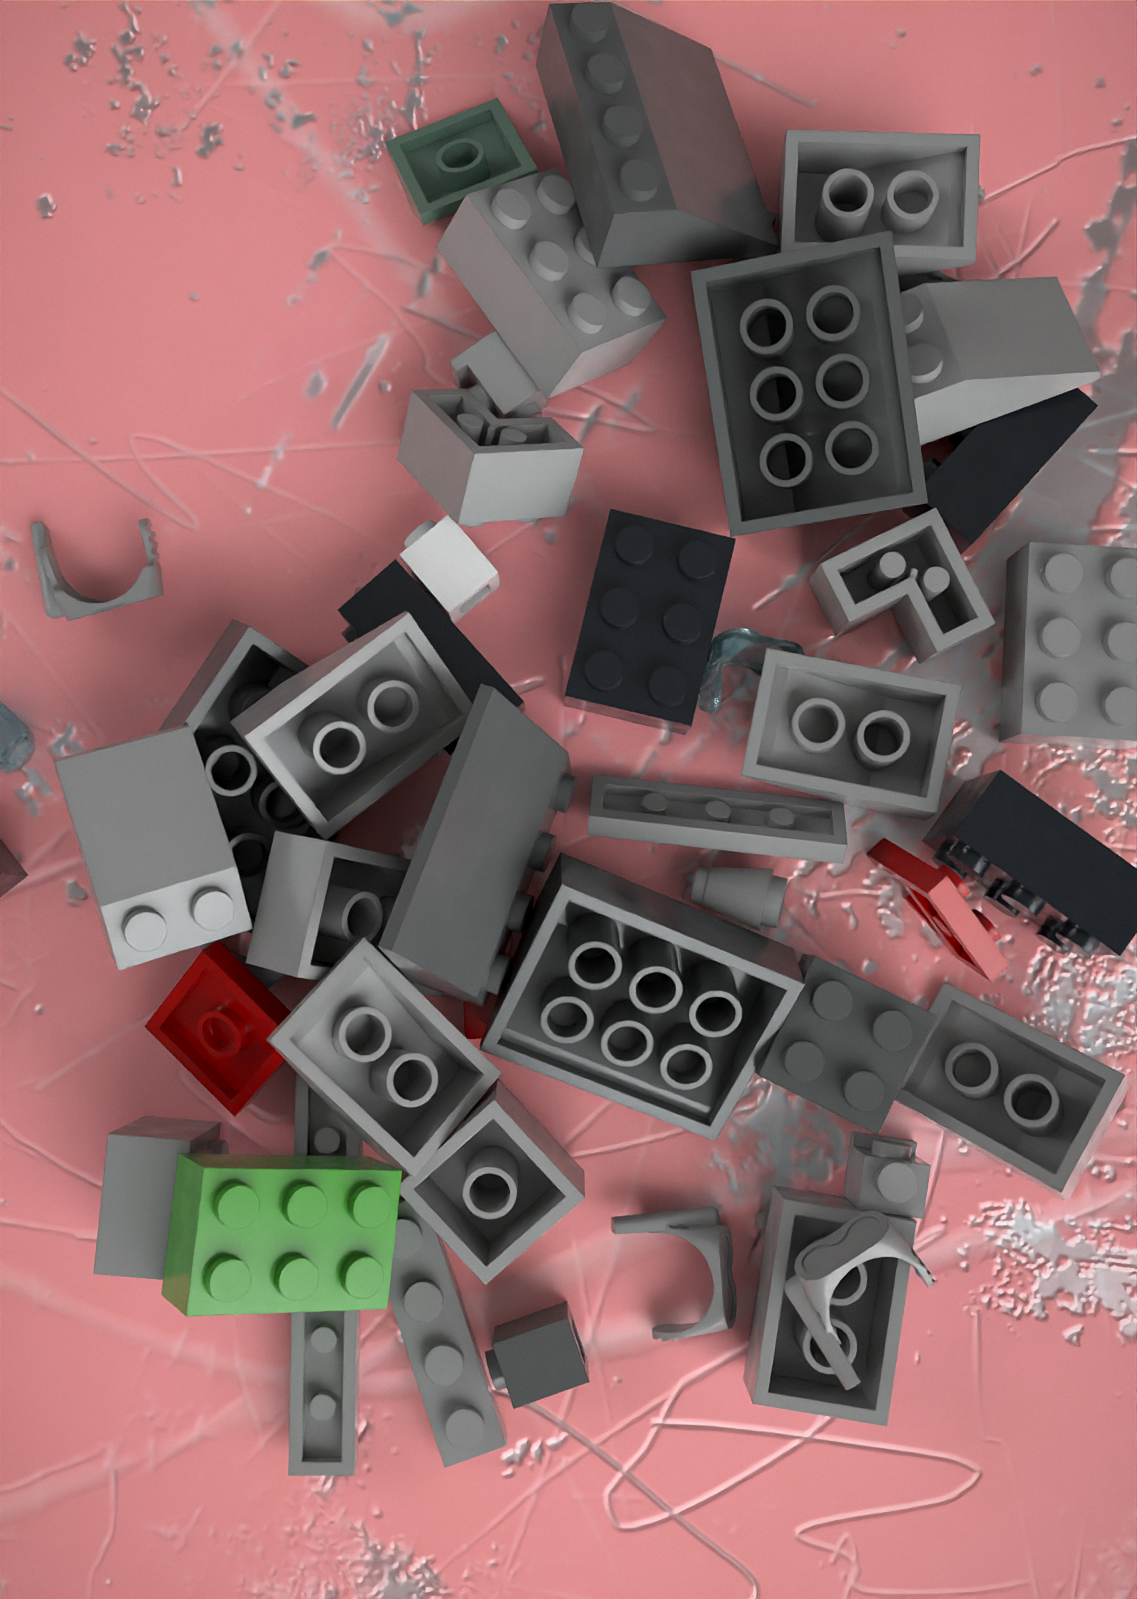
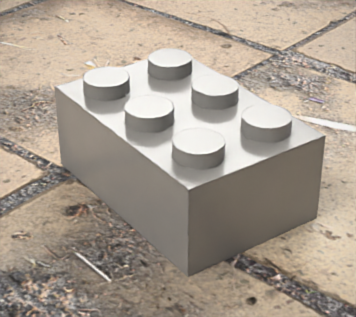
[436,167,667,399]
[999,541,1137,750]
[743,1185,917,1426]

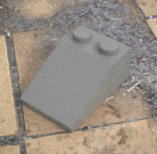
[776,129,980,277]
[900,276,1100,446]
[230,611,473,840]
[741,648,962,820]
[53,724,253,970]
[246,831,443,997]
[266,937,501,1177]
[895,982,1128,1202]

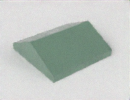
[385,98,539,225]

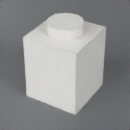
[399,515,501,624]

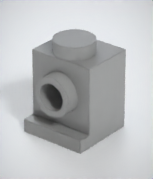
[450,329,546,419]
[843,1131,931,1219]

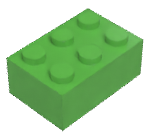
[161,1153,402,1317]

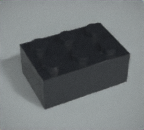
[564,509,736,735]
[922,770,1137,958]

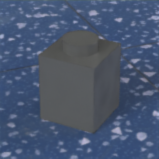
[485,1301,590,1409]

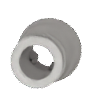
[691,865,788,931]

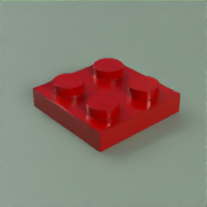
[144,940,291,1117]

